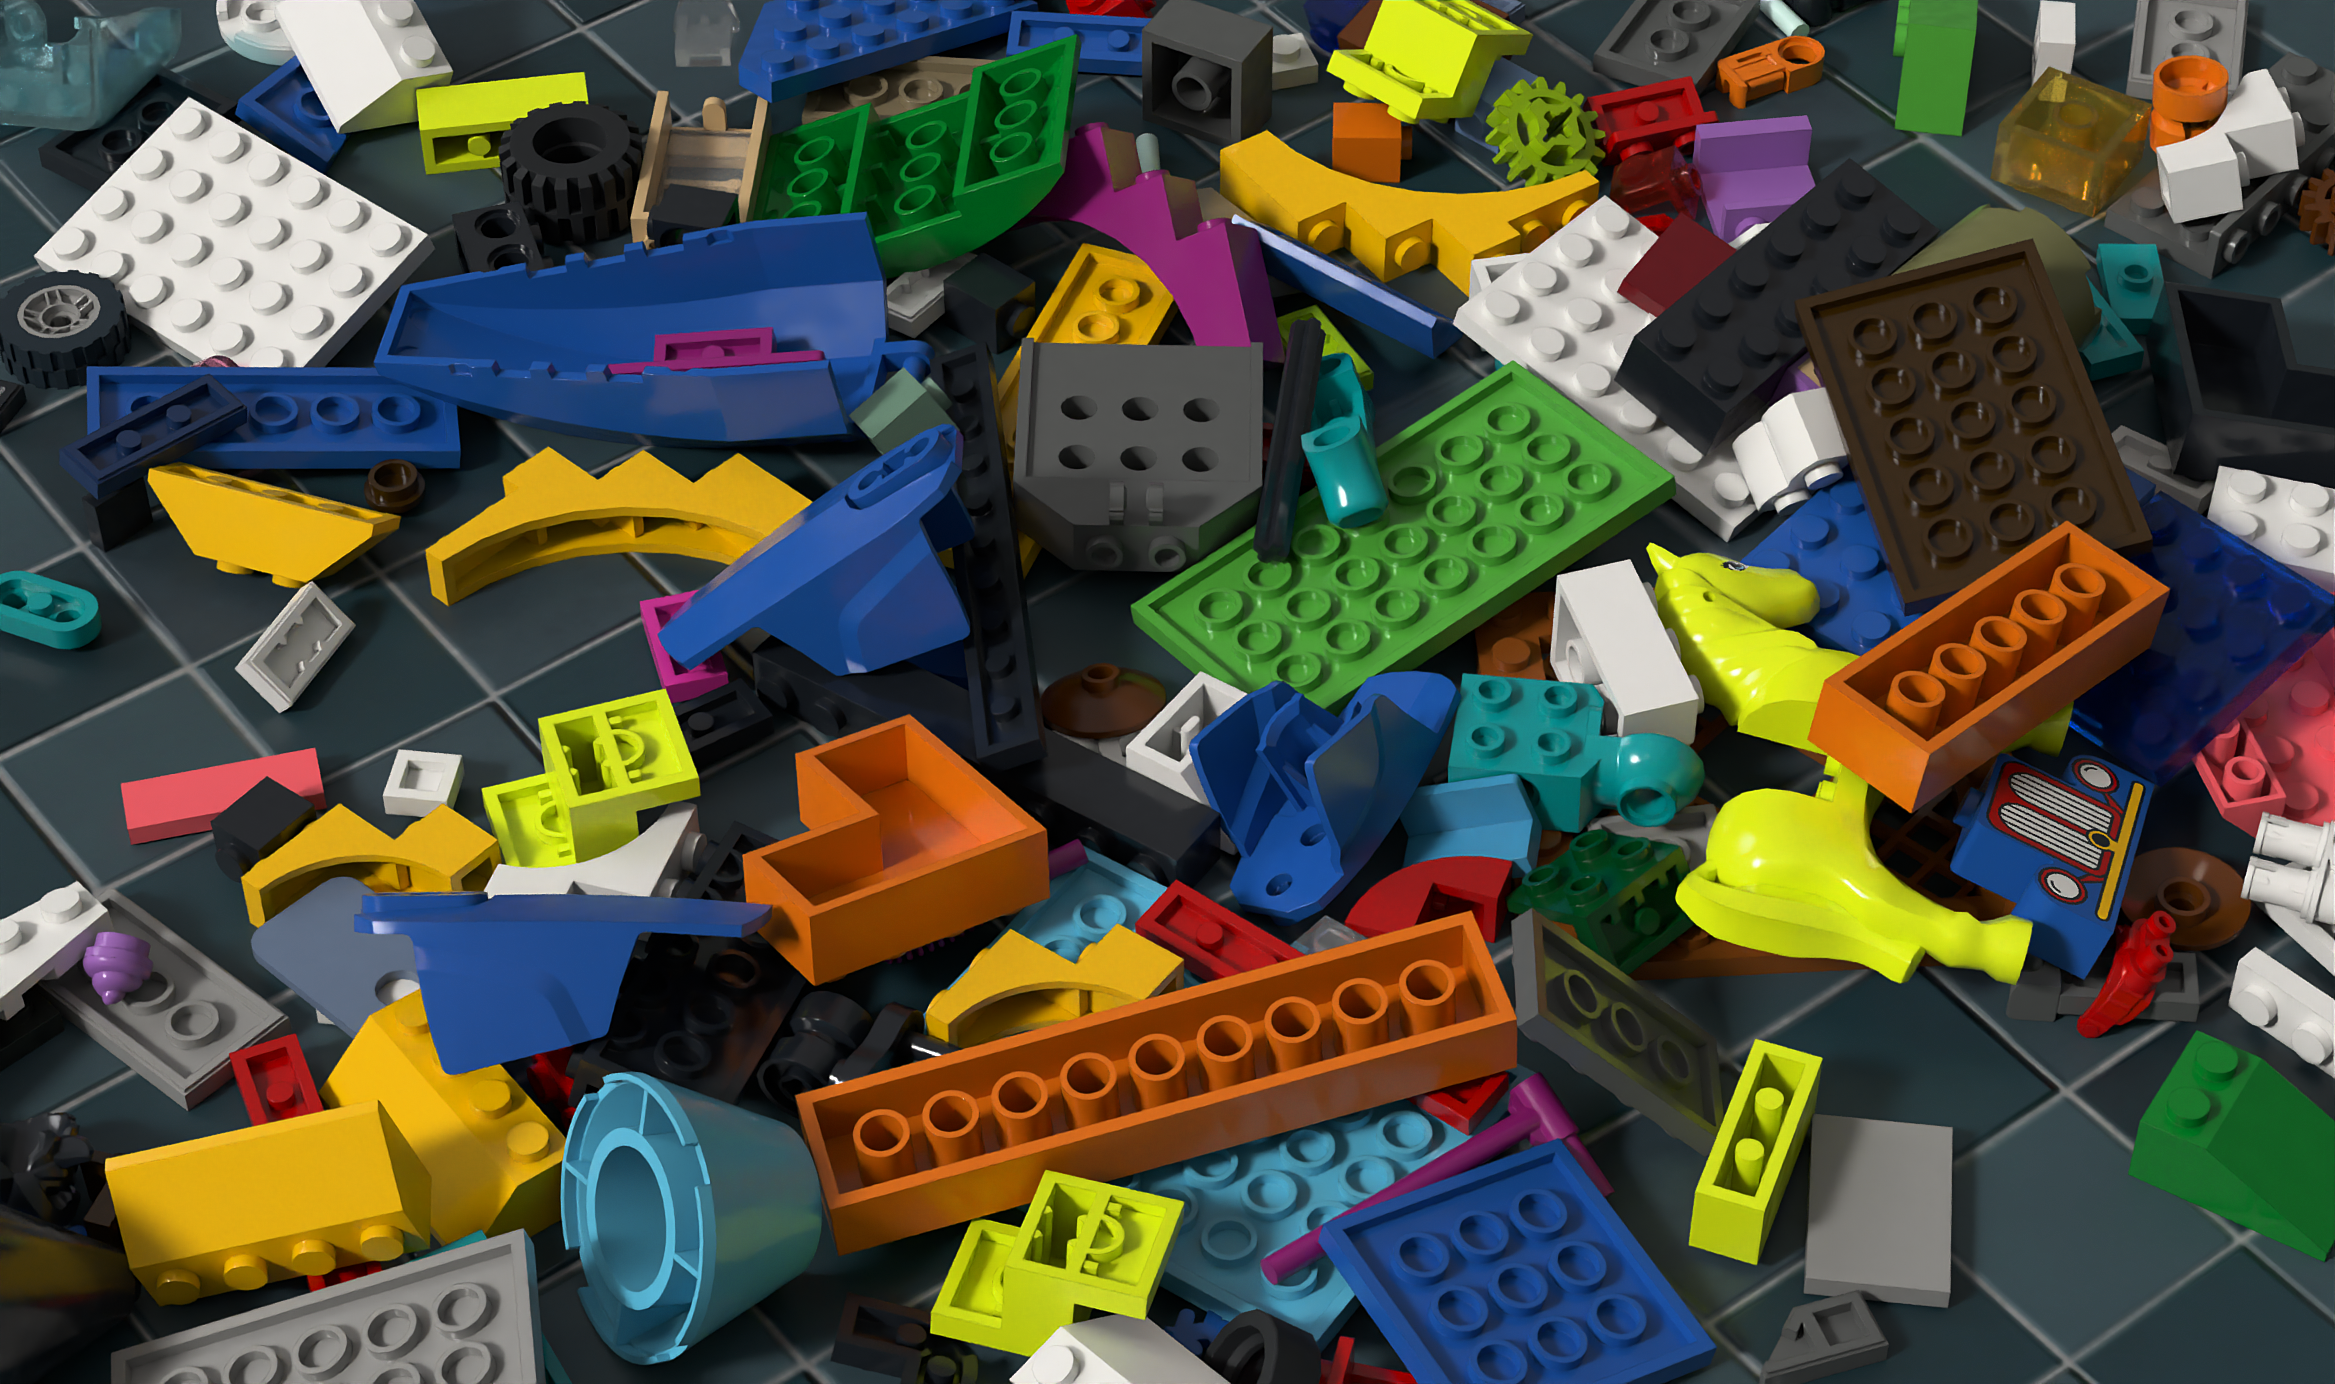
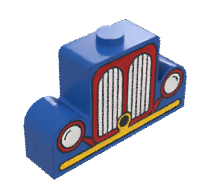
[1950,753,2155,980]

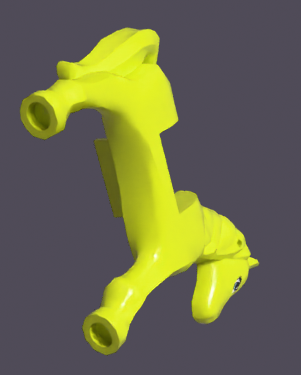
[1646,543,2074,985]

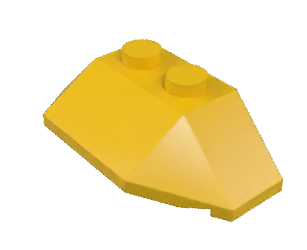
[147,462,401,588]

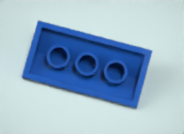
[1232,214,1464,359]

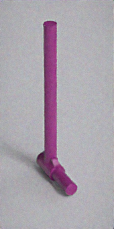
[1260,1072,1615,1285]

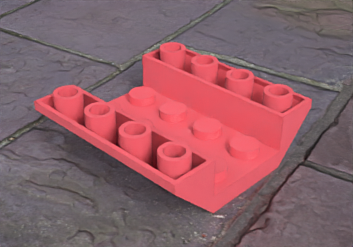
[2137,591,2335,838]

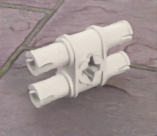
[2240,811,2335,925]

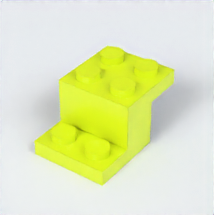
[1326,0,1533,124]
[482,688,701,868]
[930,1170,1185,1357]

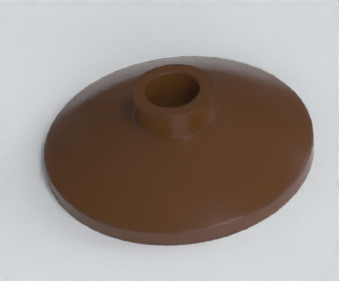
[1040,663,1167,739]
[2119,847,2251,951]

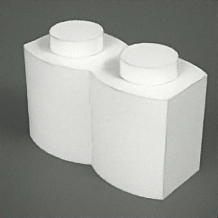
[1732,387,1849,516]

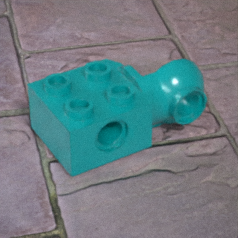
[1448,673,1706,833]

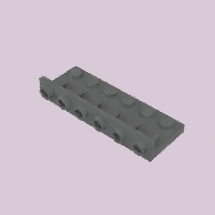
[2104,52,2335,279]

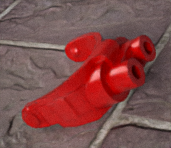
[2077,911,2176,1038]

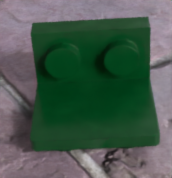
[1504,829,1695,976]

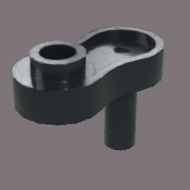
[828,1002,965,1086]

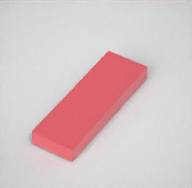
[121,748,327,845]

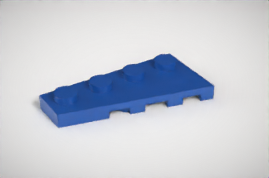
[235,55,353,175]

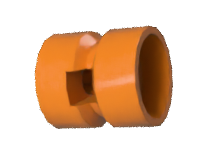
[2149,55,2229,154]

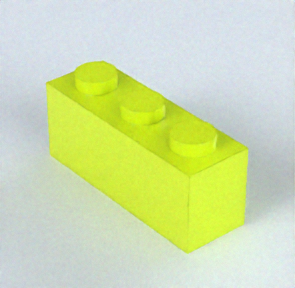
[416,72,589,175]
[1689,1039,1823,1265]

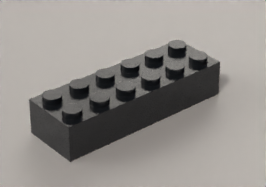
[1614,158,1940,457]

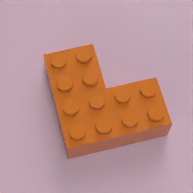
[742,714,1050,986]

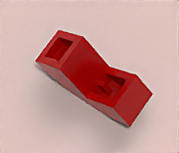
[1344,856,1513,945]

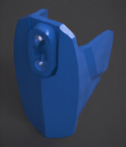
[1189,671,1462,926]

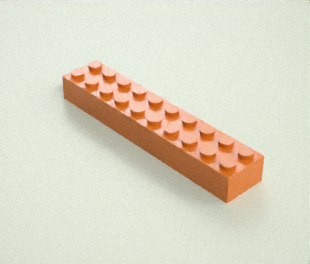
[795,910,1517,1257]

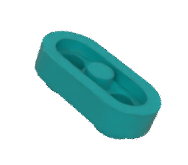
[0,571,102,649]

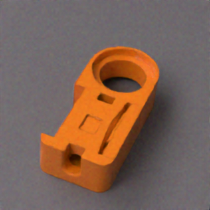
[1715,36,1825,109]

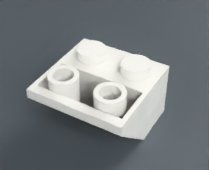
[1126,671,1247,855]

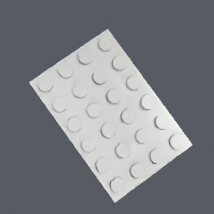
[34,97,435,367]
[1453,195,1770,543]

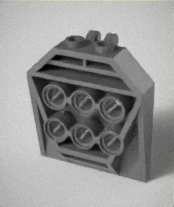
[1013,338,1263,572]

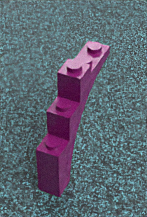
[1005,122,1285,372]

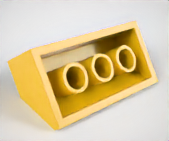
[318,988,566,1247]
[105,1099,432,1306]

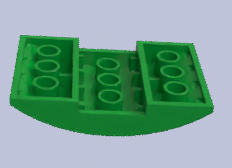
[752,34,1082,279]

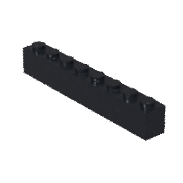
[752,635,1221,889]

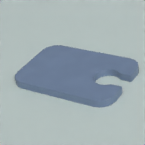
[251,876,420,1039]

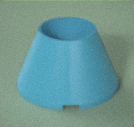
[560,1071,822,1365]

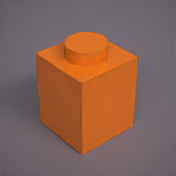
[1332,102,1412,183]

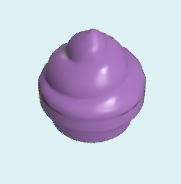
[83,932,153,1005]

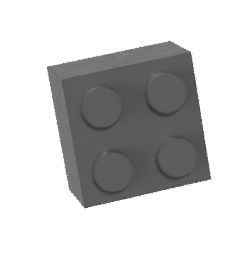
[1142,0,1273,147]

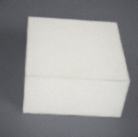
[2031,0,2075,100]

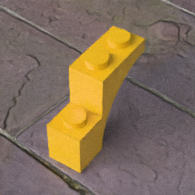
[241,803,502,928]
[925,923,1184,1049]

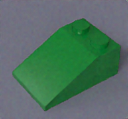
[2128,1030,2335,1263]

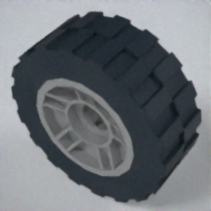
[0,270,132,390]

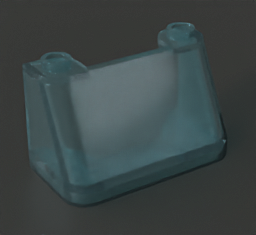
[0,0,182,131]

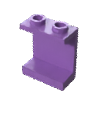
[1692,115,1816,243]

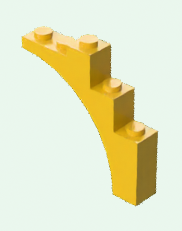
[1220,130,1599,297]
[425,446,813,607]

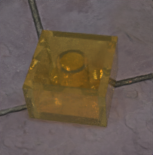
[1991,67,2152,218]

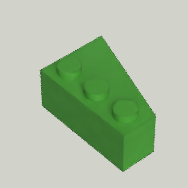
[1893,0,1978,137]

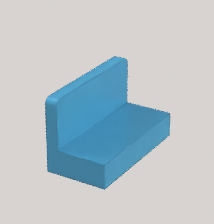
[1399,774,1543,878]

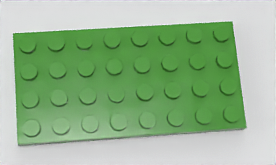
[1130,360,1677,717]

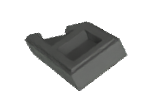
[1759,1290,1889,1384]

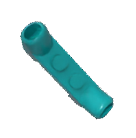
[1301,353,1389,529]

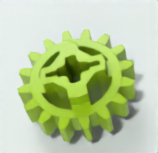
[1485,76,1606,187]

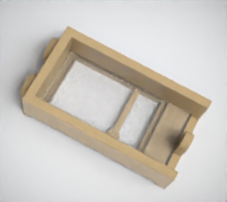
[630,91,773,250]

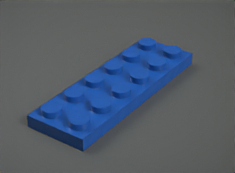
[87,366,461,469]

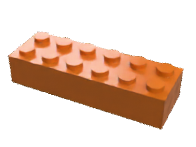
[1807,521,2170,814]

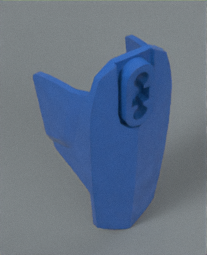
[657,424,975,676]
[354,891,772,1075]

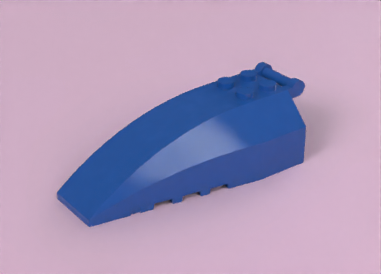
[374,212,935,448]

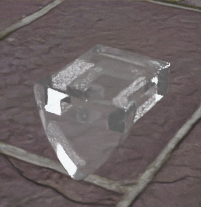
[673,0,740,67]

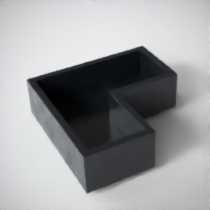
[2145,281,2335,489]

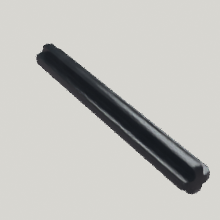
[1252,317,1326,564]

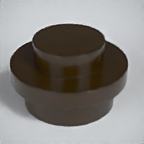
[364,459,426,514]

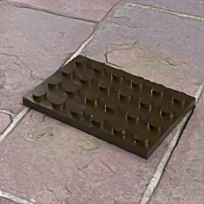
[1794,238,2153,617]

